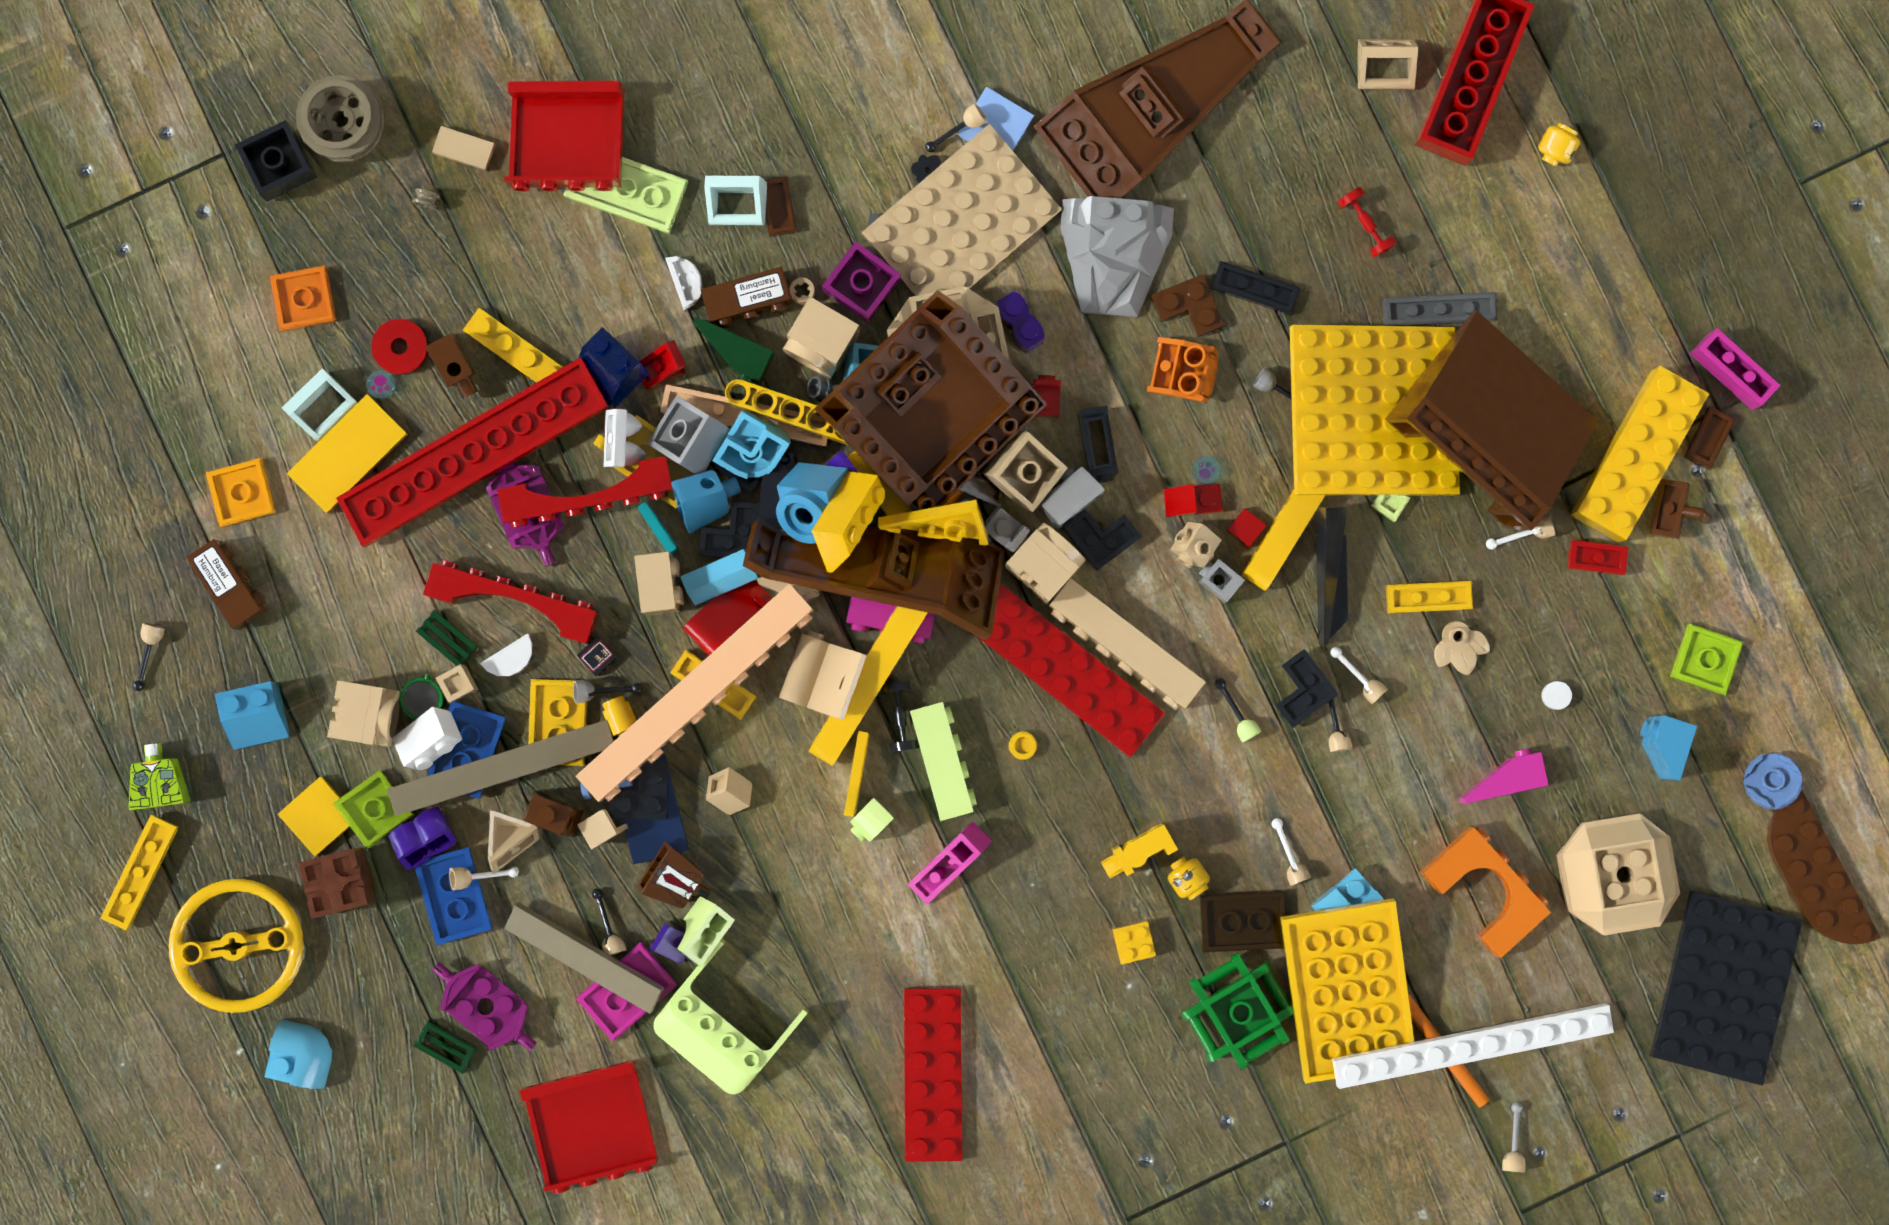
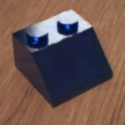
[578,327,649,410]

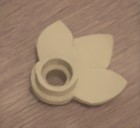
[1434,621,1490,675]

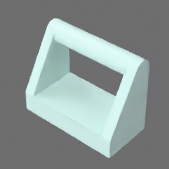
[705,176,767,225]
[282,368,358,442]

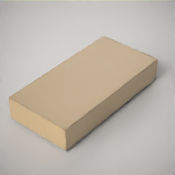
[432,126,495,171]

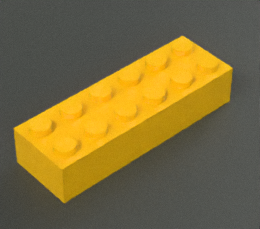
[1570,366,1709,543]

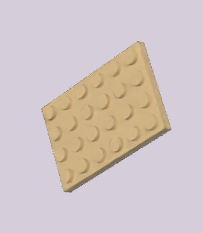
[861,124,1062,296]

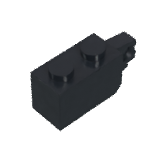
[758,452,795,531]

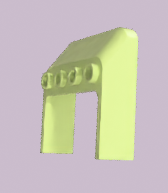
[654,939,809,1094]

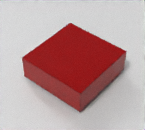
[1226,508,1266,548]

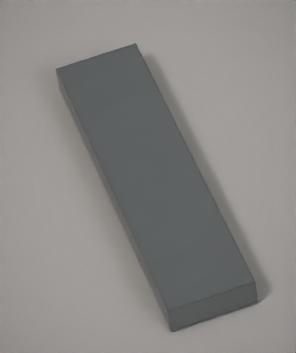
[1382,292,1497,326]

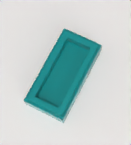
[637,502,679,555]

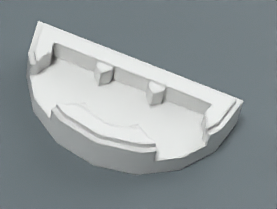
[665,256,703,312]
[480,633,533,677]

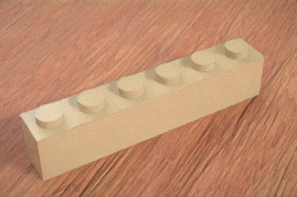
[1049,578,1205,710]

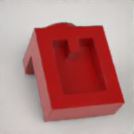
[1032,375,1061,418]

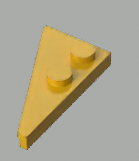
[878,500,989,545]

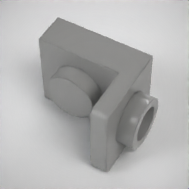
[984,506,1030,552]

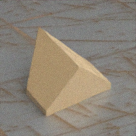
[488,810,539,874]

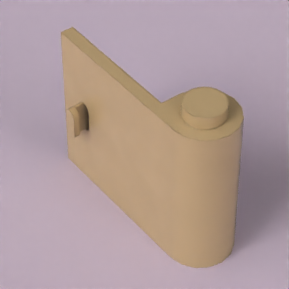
[779,630,867,720]

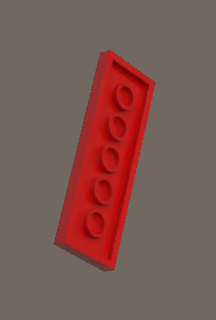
[904,988,962,1162]

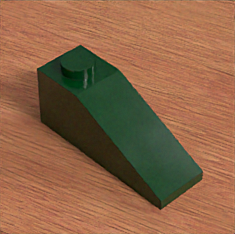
[693,317,774,386]

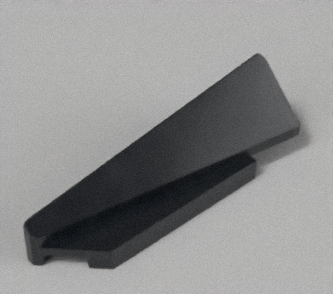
[1316,507,1348,645]

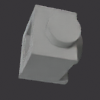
[1198,559,1245,604]

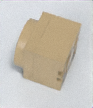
[782,297,860,379]
[1005,523,1086,605]
[327,680,402,747]

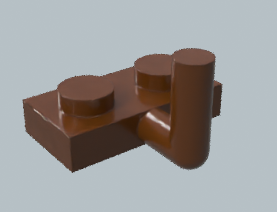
[1649,479,1712,539]

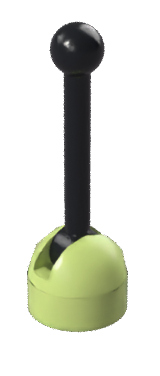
[1215,678,1262,743]

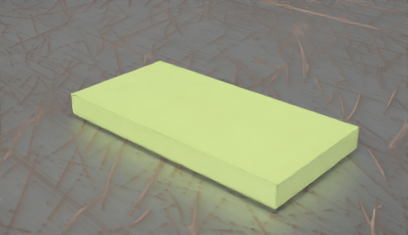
[563,157,689,234]

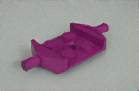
[486,463,565,567]
[432,962,537,1052]

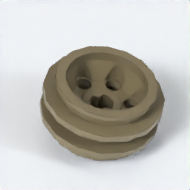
[296,75,384,163]

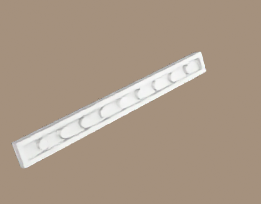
[1332,1003,1614,1089]

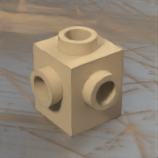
[1170,522,1221,568]

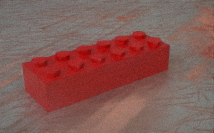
[1414,0,1535,166]

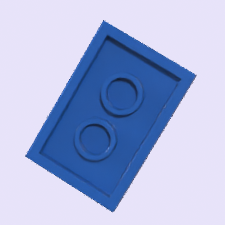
[427,701,507,799]
[415,847,493,946]

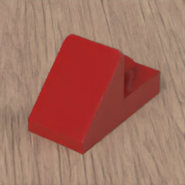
[635,340,686,390]
[1163,484,1223,518]

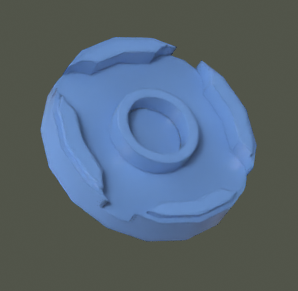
[1743,753,1802,810]

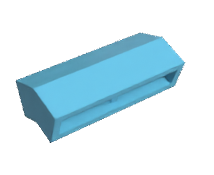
[680,549,758,606]

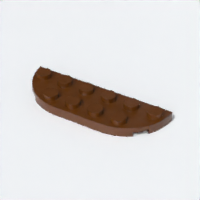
[1767,789,1881,944]

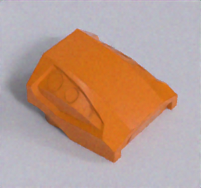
[1147,337,1218,404]

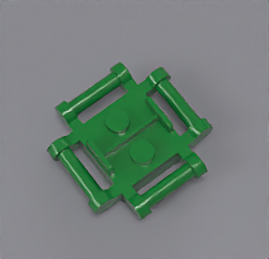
[1181,953,1294,1070]

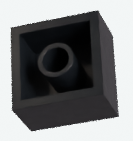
[235,120,317,202]

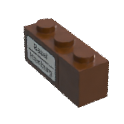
[700,266,792,328]
[186,539,267,630]

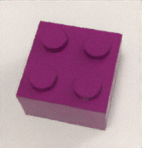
[822,241,901,325]

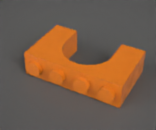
[1419,827,1551,958]

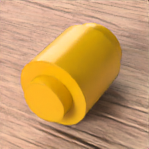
[602,695,637,737]

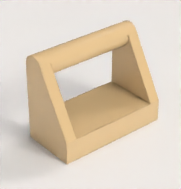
[1358,39,1418,90]

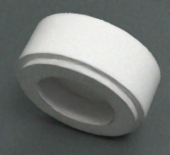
[1542,681,1572,710]

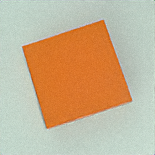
[270,265,337,332]

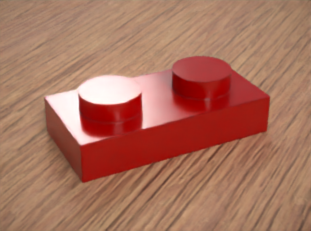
[1567,540,1628,576]

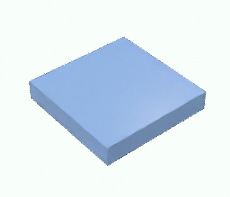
[957,87,1034,151]

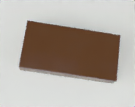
[765,176,797,237]
[1684,406,1735,470]

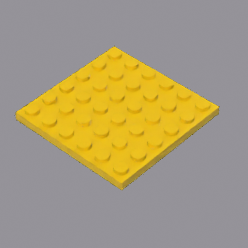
[1290,325,1460,496]

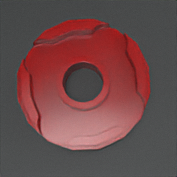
[371,318,428,375]

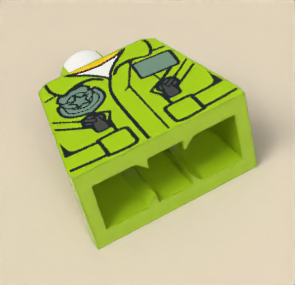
[129,743,191,810]

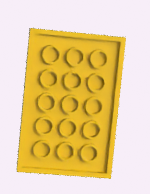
[1280,898,1414,1084]

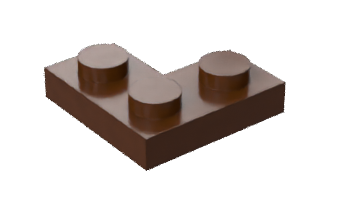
[1150,274,1224,338]

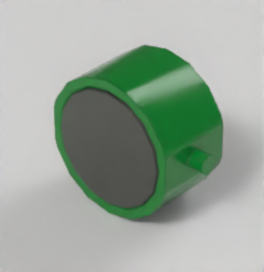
[400,674,446,719]

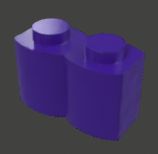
[997,291,1045,353]
[389,807,457,870]

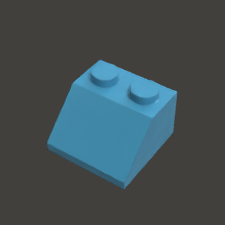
[215,681,290,750]
[1640,715,1697,781]

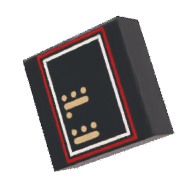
[577,636,617,676]

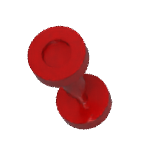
[1337,186,1397,258]

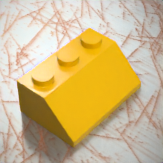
[812,471,885,572]

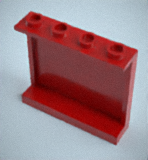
[504,81,625,192]
[520,1060,659,1194]

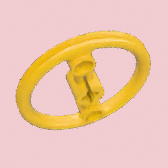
[169,879,304,1013]

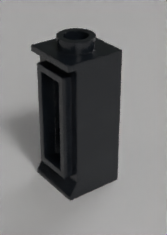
[1078,406,1119,483]

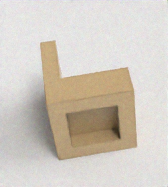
[436,664,479,703]
[706,767,752,815]
[577,809,629,849]

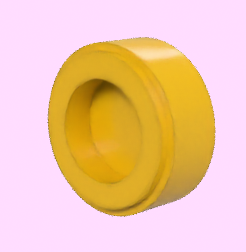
[1009,731,1037,760]

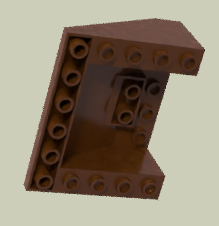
[814,290,1047,511]
[1385,311,1599,531]

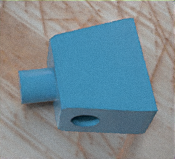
[671,470,741,534]

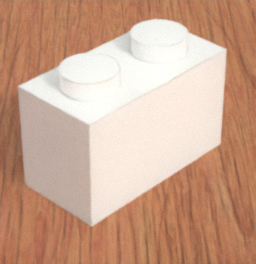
[392,707,463,771]

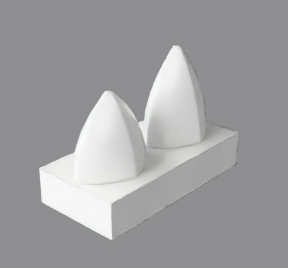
[604,409,647,468]

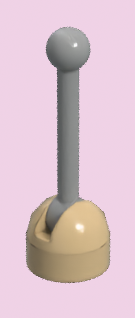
[1502,1102,1526,1172]

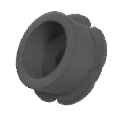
[807,374,832,402]

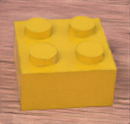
[1112,921,1156,965]

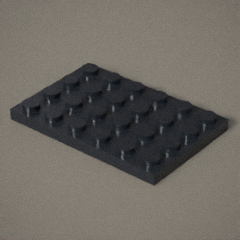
[1650,891,1803,1086]

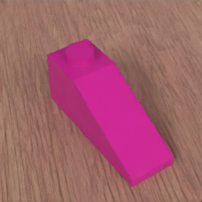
[1459,748,1549,804]
[907,821,992,905]

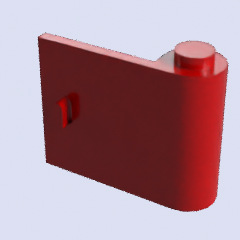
[683,580,773,656]

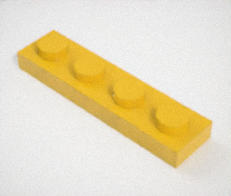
[463,308,563,383]
[101,815,179,930]

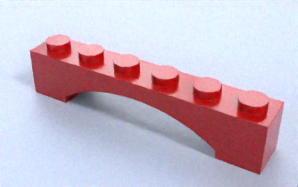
[496,456,673,528]
[423,560,599,645]

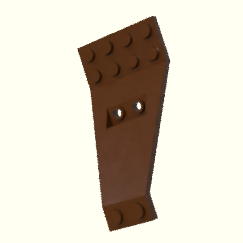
[1033,0,1282,199]
[743,518,1005,641]

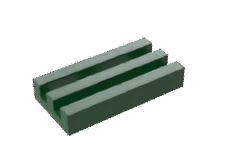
[415,610,478,666]
[413,1020,478,1074]

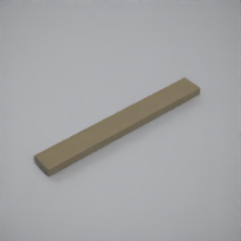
[387,720,614,816]

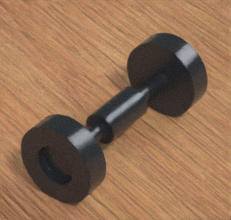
[882,681,919,752]

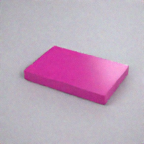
[576,942,678,1042]

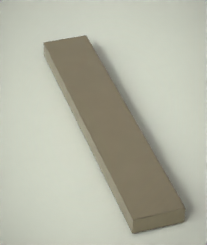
[504,902,664,1014]

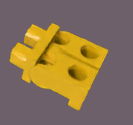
[1101,823,1178,878]

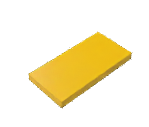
[287,394,408,514]

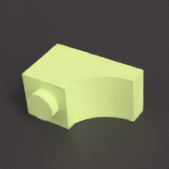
[850,798,894,842]
[677,896,735,967]

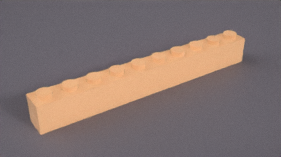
[575,584,814,802]

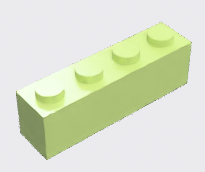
[910,702,977,821]

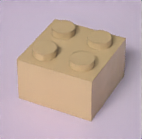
[982,430,1068,512]
[634,552,684,616]

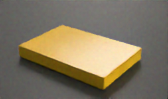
[528,679,588,766]

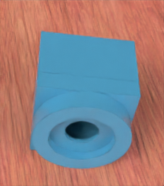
[776,462,848,544]

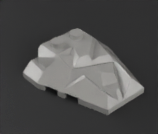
[1060,196,1174,318]

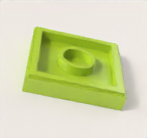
[1670,624,1744,696]
[333,770,414,850]

